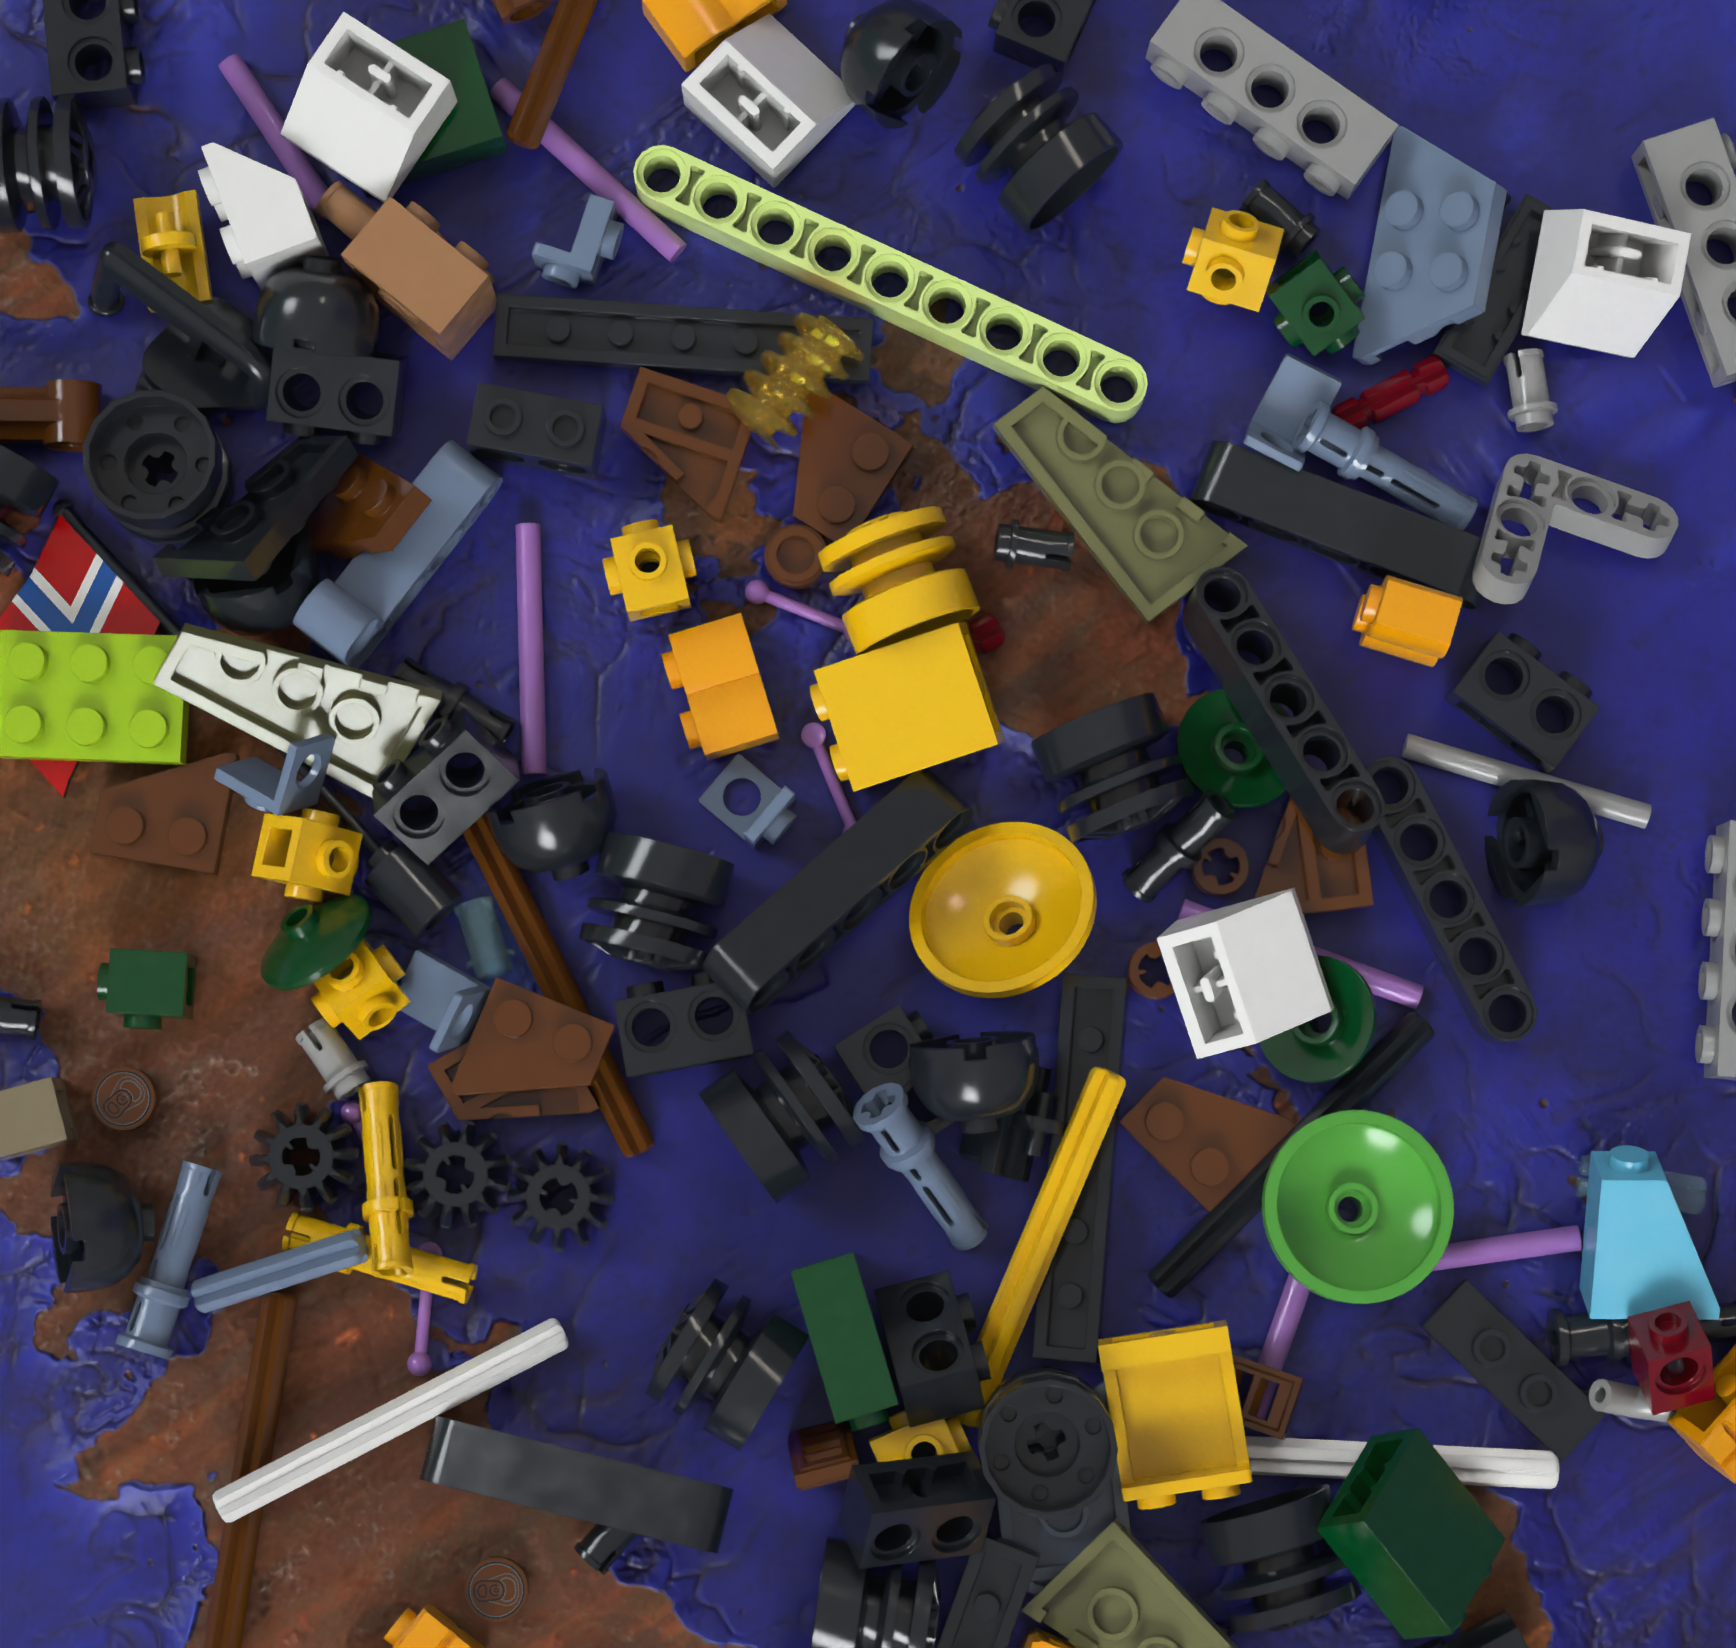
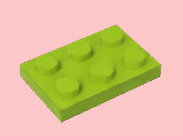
[0,630,189,765]

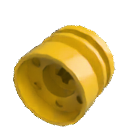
[818,506,980,656]

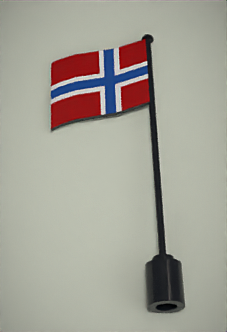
[0,499,464,939]

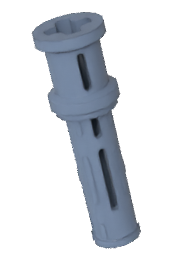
[1292,400,1478,531]
[853,1083,989,1251]
[115,1160,223,1360]

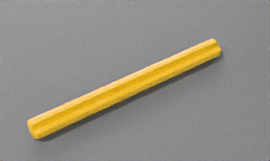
[951,1067,1126,1427]

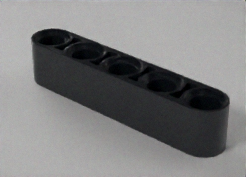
[1189,440,1483,610]
[1183,566,1385,854]
[1366,756,1537,1044]
[702,768,974,1015]
[420,1416,734,1554]

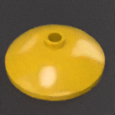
[909,822,1097,998]

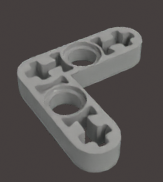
[1472,453,1679,605]

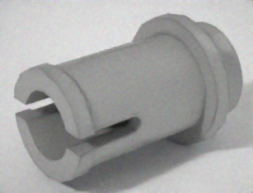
[1503,348,1558,432]
[295,1017,371,1101]

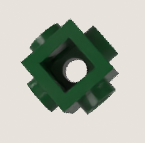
[1267,249,1366,356]

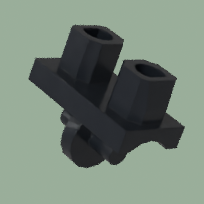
[959,1067,1067,1182]

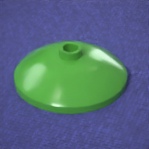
[1262,1110,1454,1304]

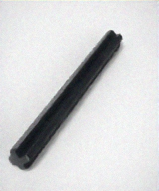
[1148,1011,1435,1298]

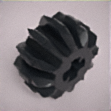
[249,1102,361,1212]
[404,1121,513,1229]
[505,1142,616,1252]

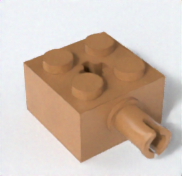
[315,180,497,361]

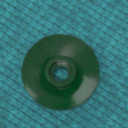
[1176,689,1291,808]
[260,893,372,991]
[1259,955,1377,1083]

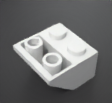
[280,12,458,203]
[681,13,856,188]
[198,142,329,290]
[1521,209,1692,358]
[1157,888,1334,1059]

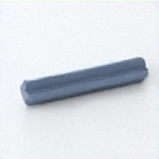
[191,1229,369,1313]

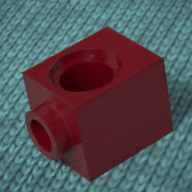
[1627,1301,1715,1415]

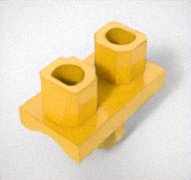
[133,190,214,313]

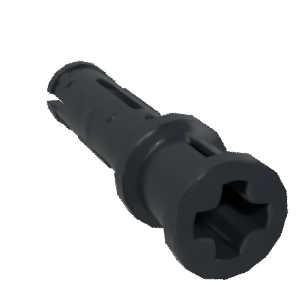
[1546,1300,1736,1367]

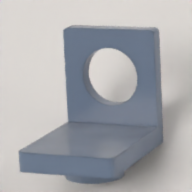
[1243,353,1342,471]
[214,733,336,816]
[699,754,797,850]
[399,949,491,1053]

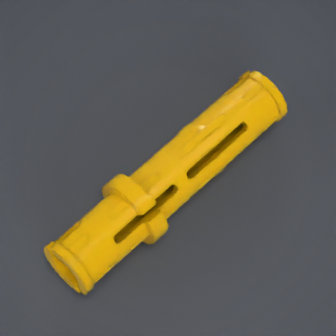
[358,1081,414,1278]
[282,1211,478,1305]

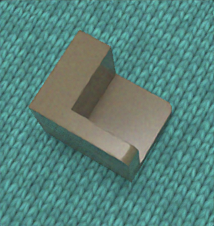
[0,1077,79,1161]

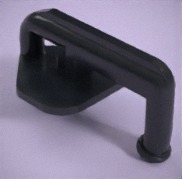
[87,241,272,412]

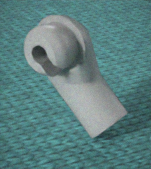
[1589,1379,1677,1423]

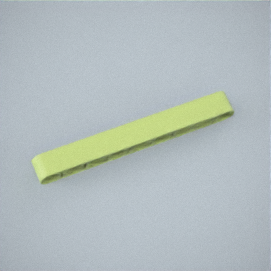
[633,145,1148,423]

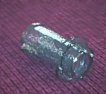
[454,896,516,981]

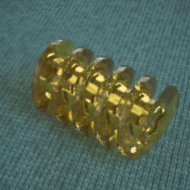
[726,312,866,452]

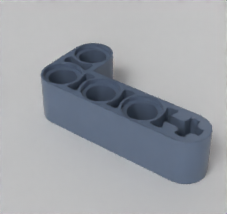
[293,440,503,668]

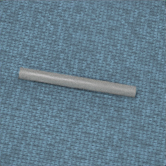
[1401,733,1652,829]

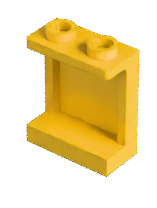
[810,621,1005,792]
[1098,1320,1253,1510]

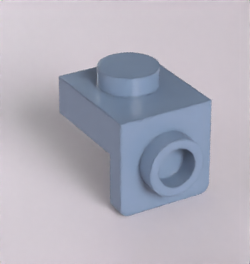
[531,194,624,289]

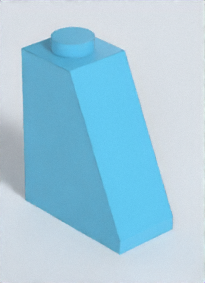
[1579,1145,1720,1320]

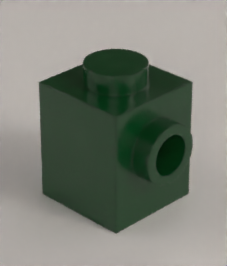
[97,948,197,1030]

